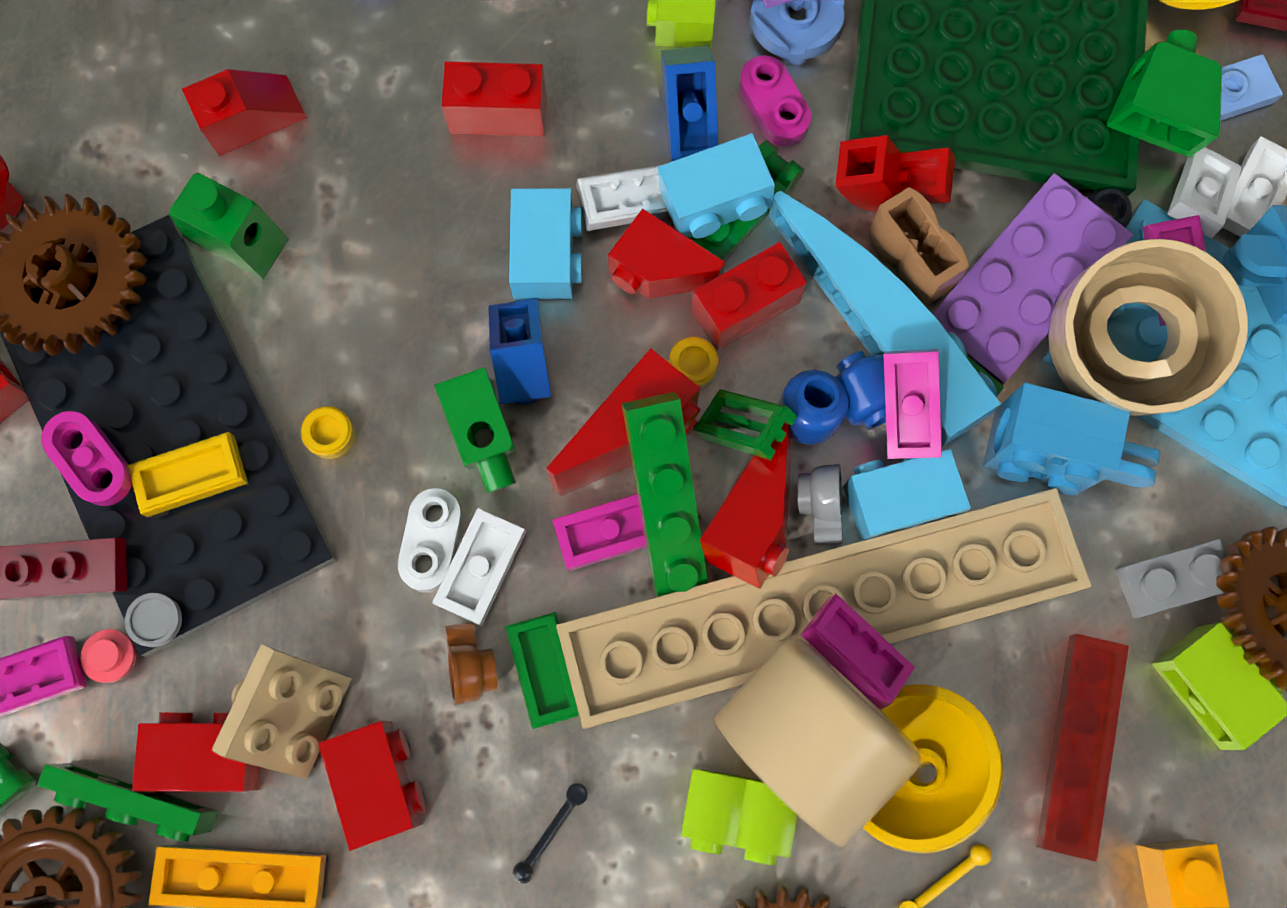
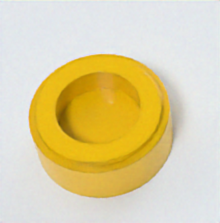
[669,337,719,388]
[301,406,355,459]

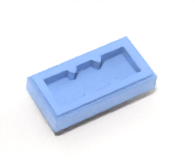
[1220,54,1283,121]

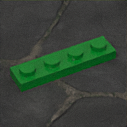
[622,392,708,597]

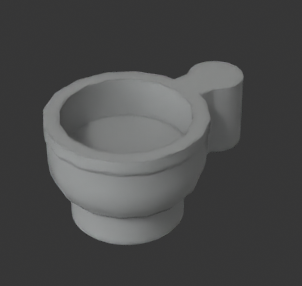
[797,464,843,544]

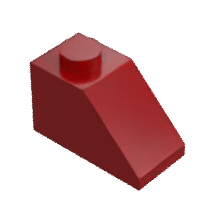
[182,69,307,156]
[608,208,725,299]

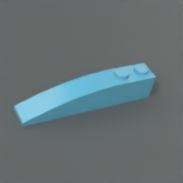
[768,191,1001,448]

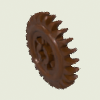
[0,194,147,356]
[1216,526,1287,692]
[0,805,144,908]

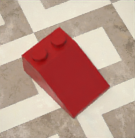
[546,348,701,496]

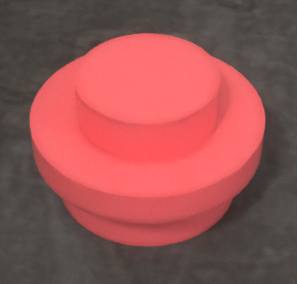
[80,629,136,683]

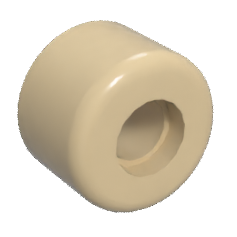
[1049,239,1248,416]
[714,639,921,847]

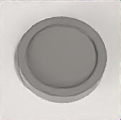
[125,593,182,647]

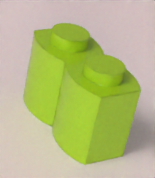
[681,767,797,865]

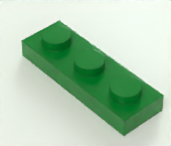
[37,763,218,842]

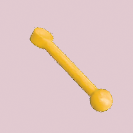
[897,844,992,908]

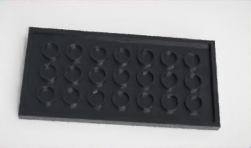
[0,215,337,657]

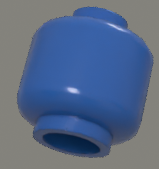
[836,351,886,430]
[778,369,849,445]

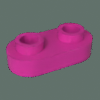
[739,56,811,147]
[41,411,132,506]

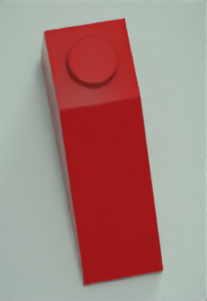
[700,423,792,589]

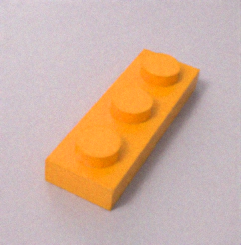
[149,845,326,908]

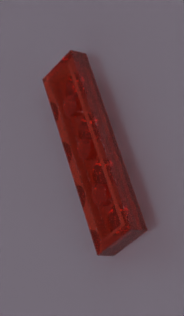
[1036,633,1129,862]

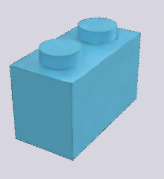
[658,133,775,238]
[509,188,582,300]
[843,449,971,542]

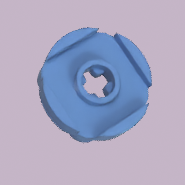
[749,0,845,65]

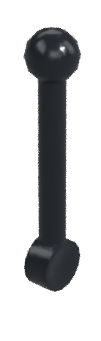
[512,783,588,884]

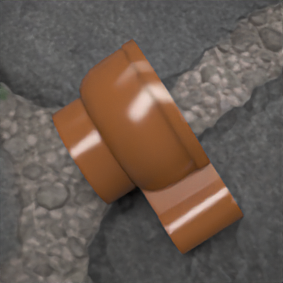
[445,622,497,706]

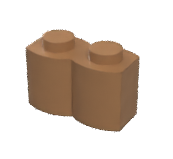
[869,187,968,307]

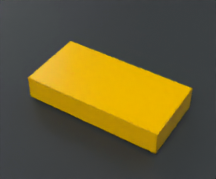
[128,432,248,517]

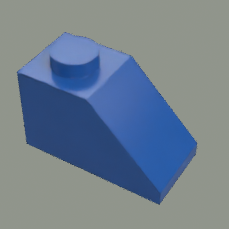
[660,46,719,162]
[488,298,551,405]

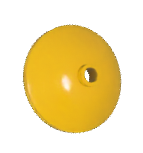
[863,684,1003,853]

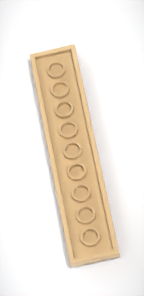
[556,488,1091,730]

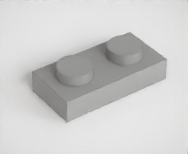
[1115,539,1226,619]

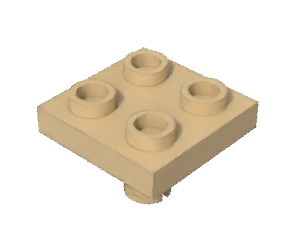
[212,644,352,779]

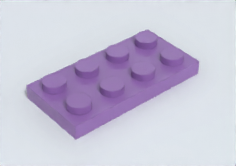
[932,173,1134,386]

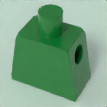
[1107,30,1222,158]
[169,173,289,280]
[434,367,517,494]

